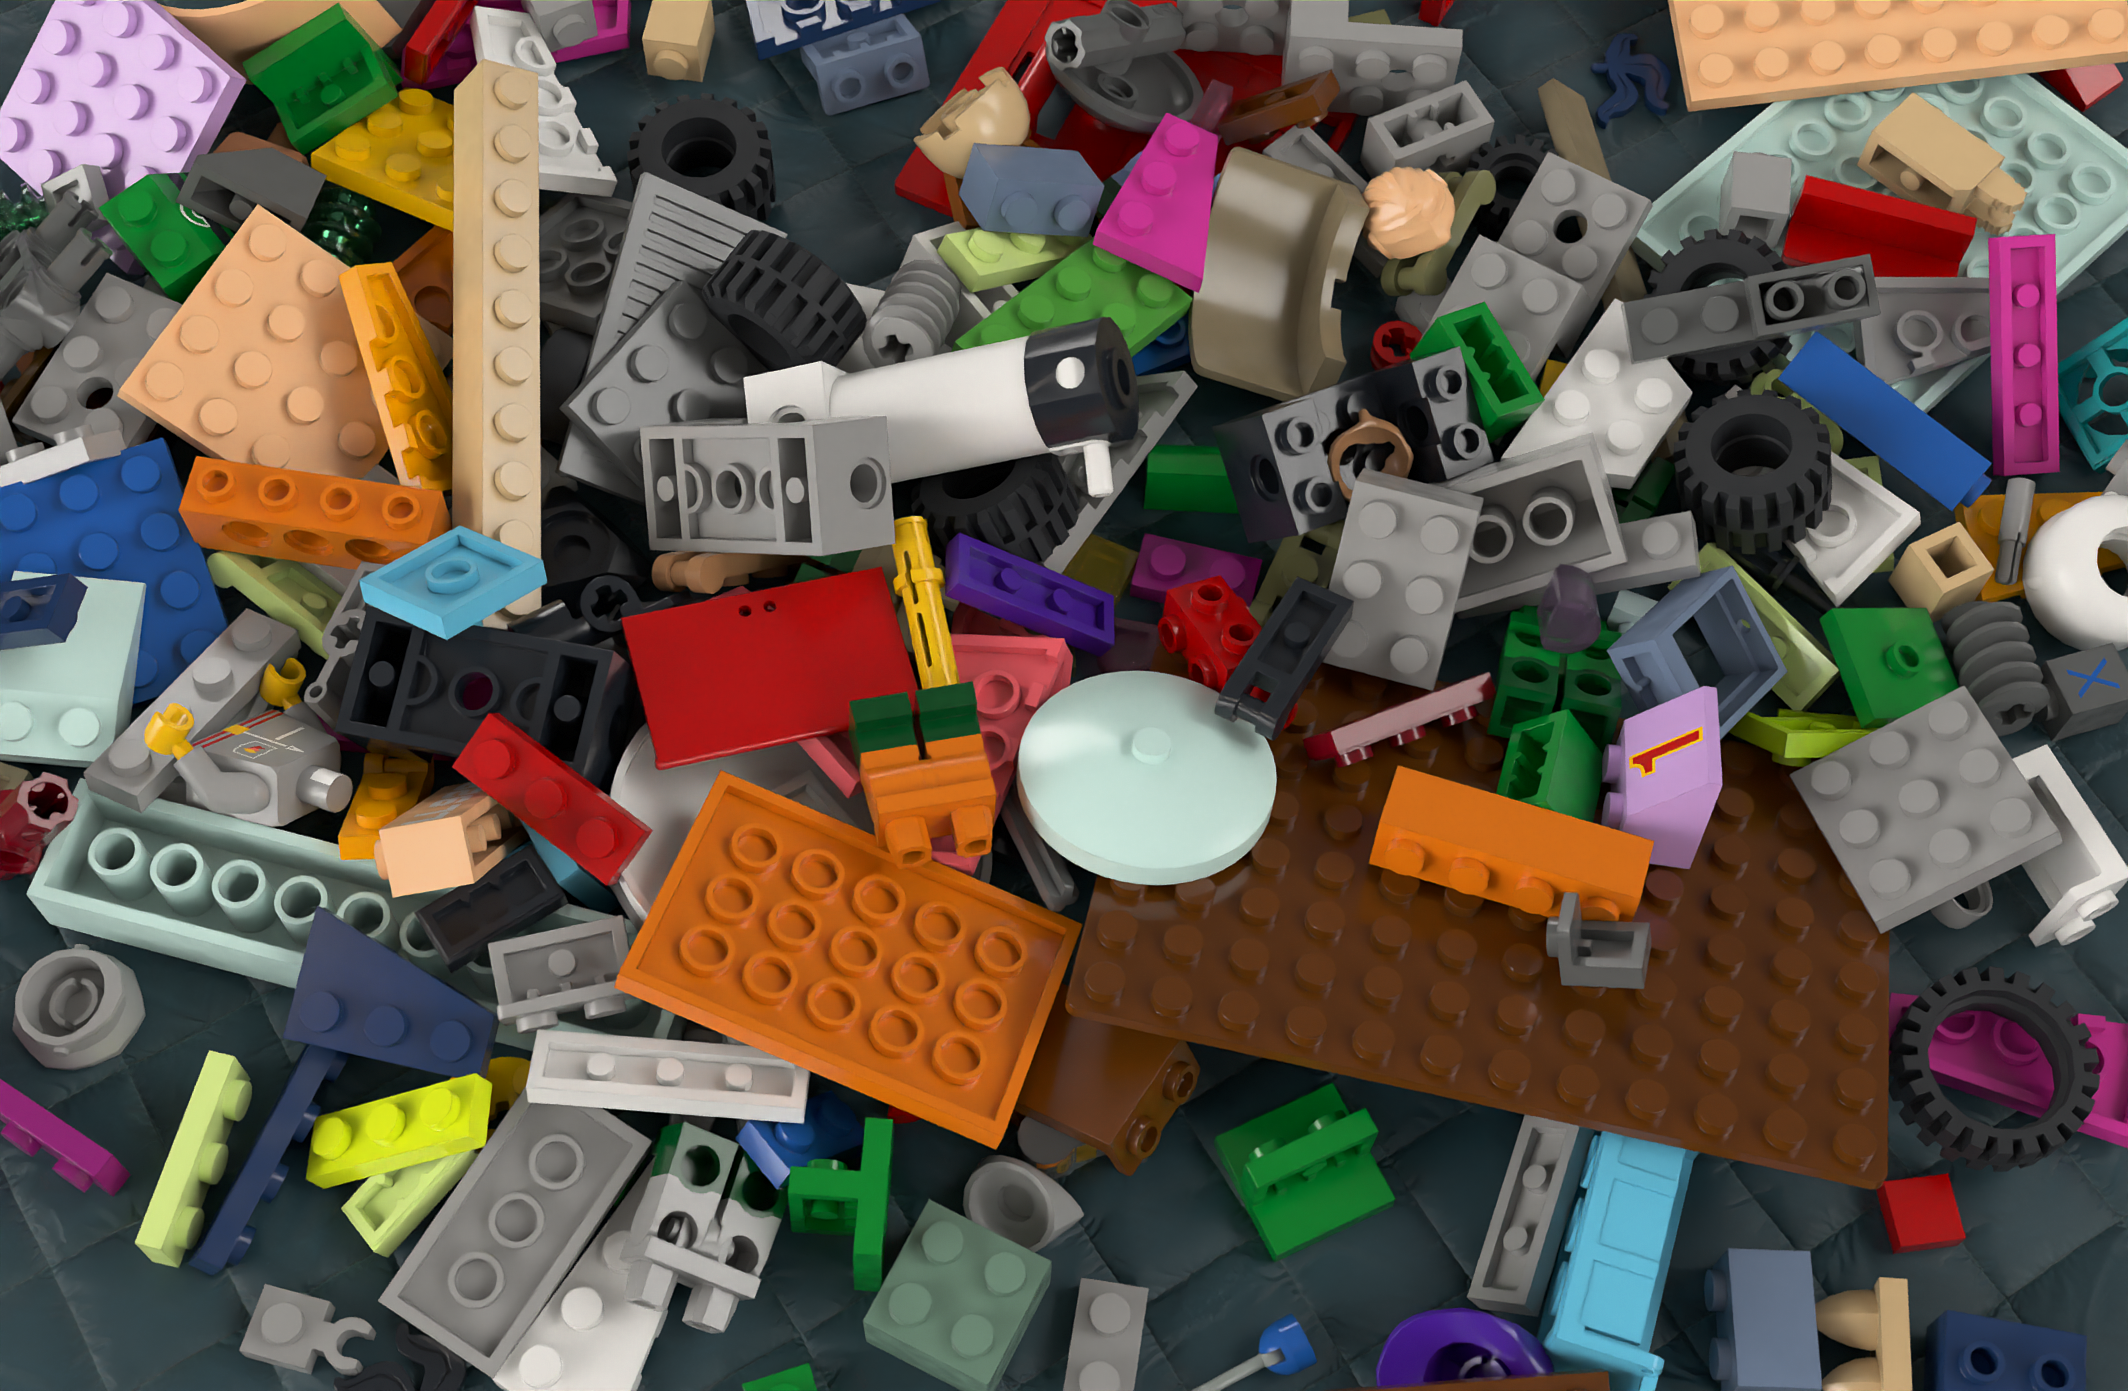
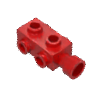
[1158,575,1298,731]

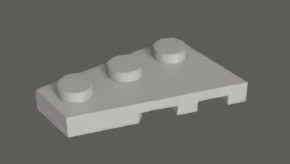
[1853,277,1991,385]

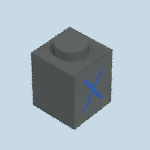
[2033,643,2128,741]

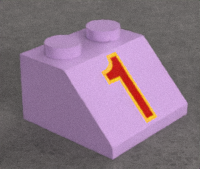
[1602,686,1723,869]

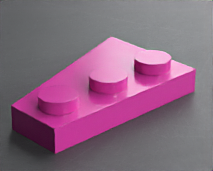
[1093,112,1218,293]

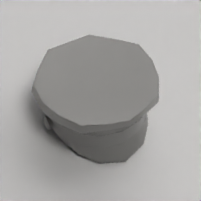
[12,944,146,1070]

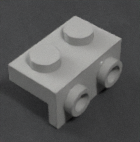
[488,915,637,1034]

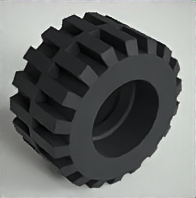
[627,93,776,221]
[1644,229,1793,386]
[702,230,867,371]
[1673,389,1832,554]
[911,452,1080,567]

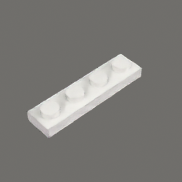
[526,1029,810,1124]

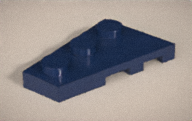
[283,906,500,1079]

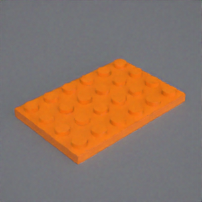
[614,770,1083,1150]

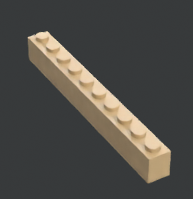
[452,59,541,631]

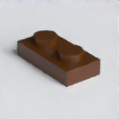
[1217,69,1341,146]

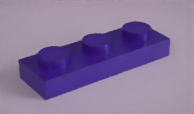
[945,533,1115,657]

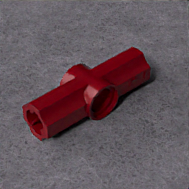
[0,772,79,881]

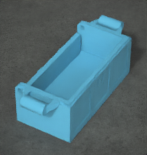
[1537,1129,1700,1391]

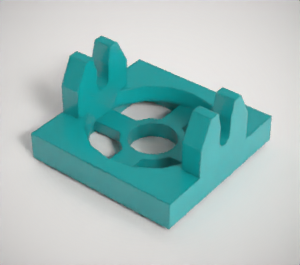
[2058,317,2128,474]

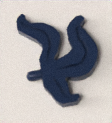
[1590,33,1671,129]

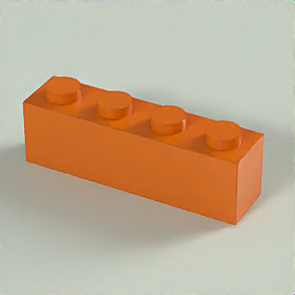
[1369,765,1654,922]

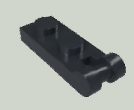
[1214,576,1354,741]

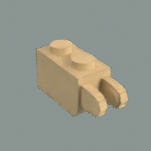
[1857,92,2027,236]

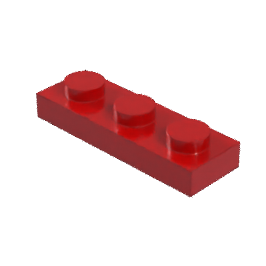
[452,713,653,886]

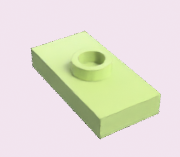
[341,1149,479,1258]

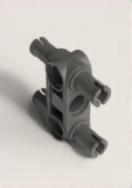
[0,190,113,381]

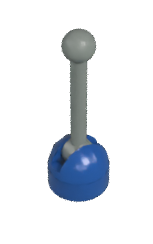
[1191,1313,1317,1391]

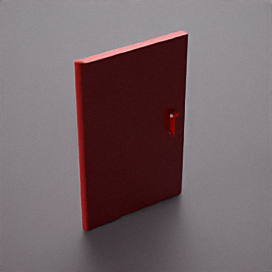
[621,566,918,771]

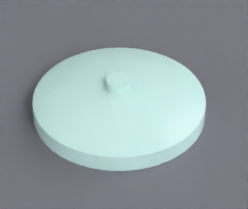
[1017,671,1277,885]

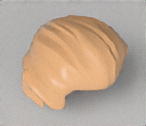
[1361,166,1455,259]

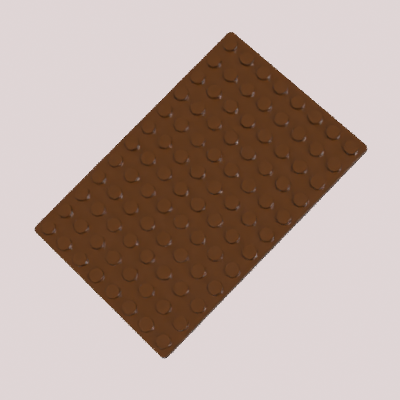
[1065,636,1890,1189]

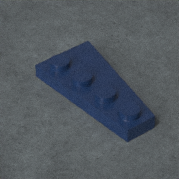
[744,0,943,61]

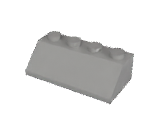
[1428,432,1628,613]

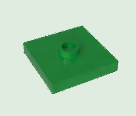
[1819,608,1959,729]

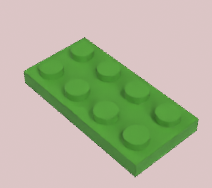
[951,236,1193,358]

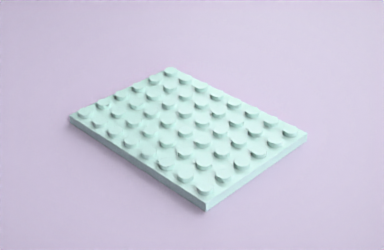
[1631,73,2128,414]

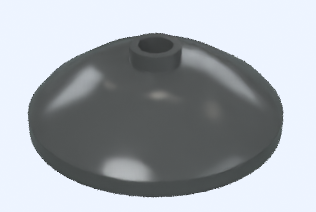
[1045,16,1204,135]

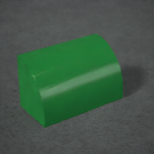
[1409,301,1545,443]
[1144,444,1239,514]
[1496,709,1603,823]

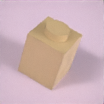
[642,0,715,82]
[1888,522,1995,623]

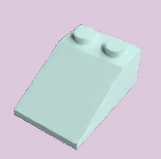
[0,571,146,768]

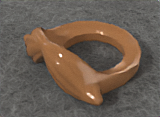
[1327,409,1414,502]

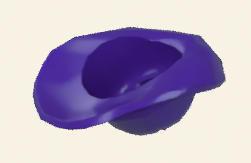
[1376,1308,1555,1386]

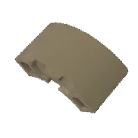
[1188,147,1370,401]

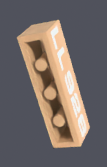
[374,782,530,897]

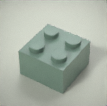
[863,1200,1052,1391]

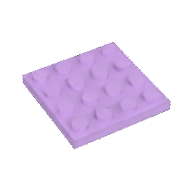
[0,0,246,275]

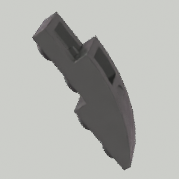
[1621,254,1881,365]

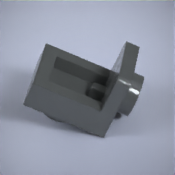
[1546,892,1652,989]

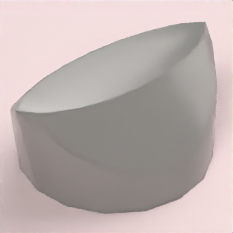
[963,1155,1084,1252]

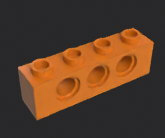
[178,456,452,570]

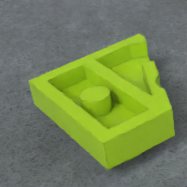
[1728,708,1880,767]

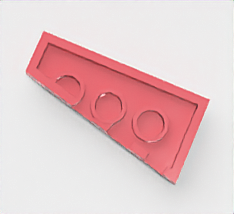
[921,634,1068,876]

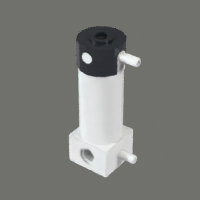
[743,317,1139,498]

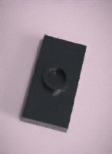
[414,844,568,973]

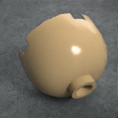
[913,67,1030,179]

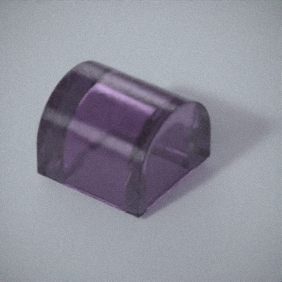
[1537,563,1601,653]

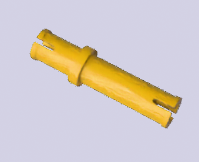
[892,516,960,689]

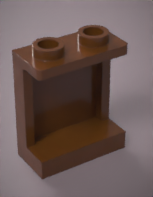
[1009,983,1200,1176]

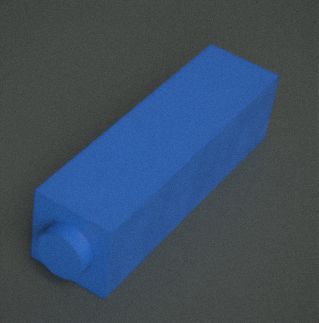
[1777,330,1992,511]

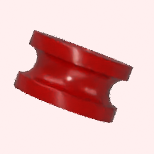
[1370,320,1423,370]

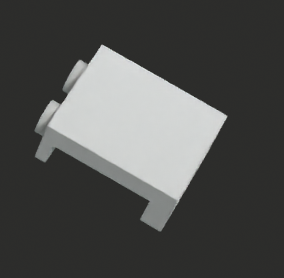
[2013,744,2128,947]

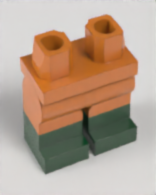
[849,681,997,869]

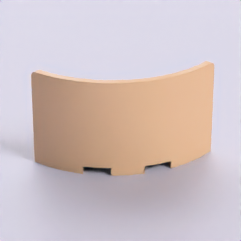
[159,0,403,84]

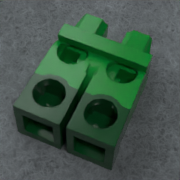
[1487,605,1622,754]

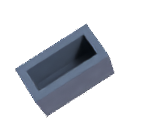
[959,143,1104,237]
[1704,1248,1822,1391]

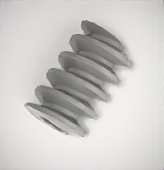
[862,260,962,368]

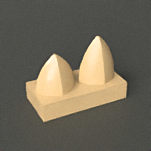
[1815,1277,1912,1391]

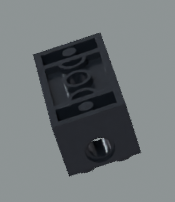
[1212,346,1494,543]
[334,606,638,796]

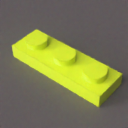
[306,1073,492,1189]

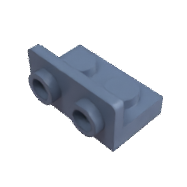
[800,13,930,115]

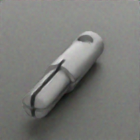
[1995,478,2036,585]

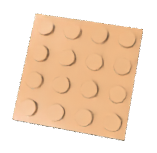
[117,204,453,479]

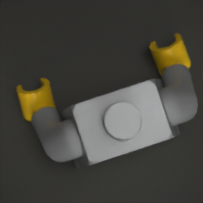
[144,658,353,827]

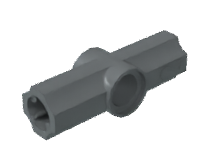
[1044,0,1186,75]

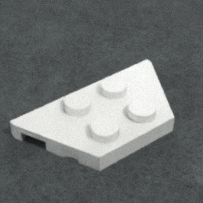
[1501,298,1693,489]

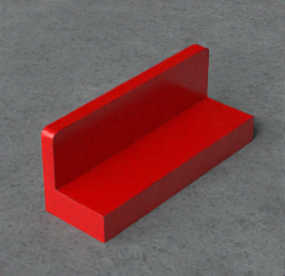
[1781,175,1977,277]

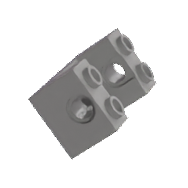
[640,416,896,556]

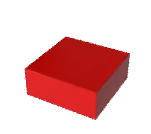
[1876,1174,1966,1254]

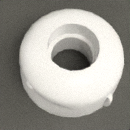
[2022,491,2128,651]

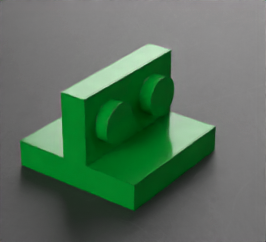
[242,2,404,155]
[1213,1083,1396,1263]
[788,1117,893,1292]

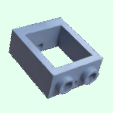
[1607,565,1788,739]

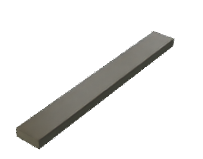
[1538,78,1688,464]

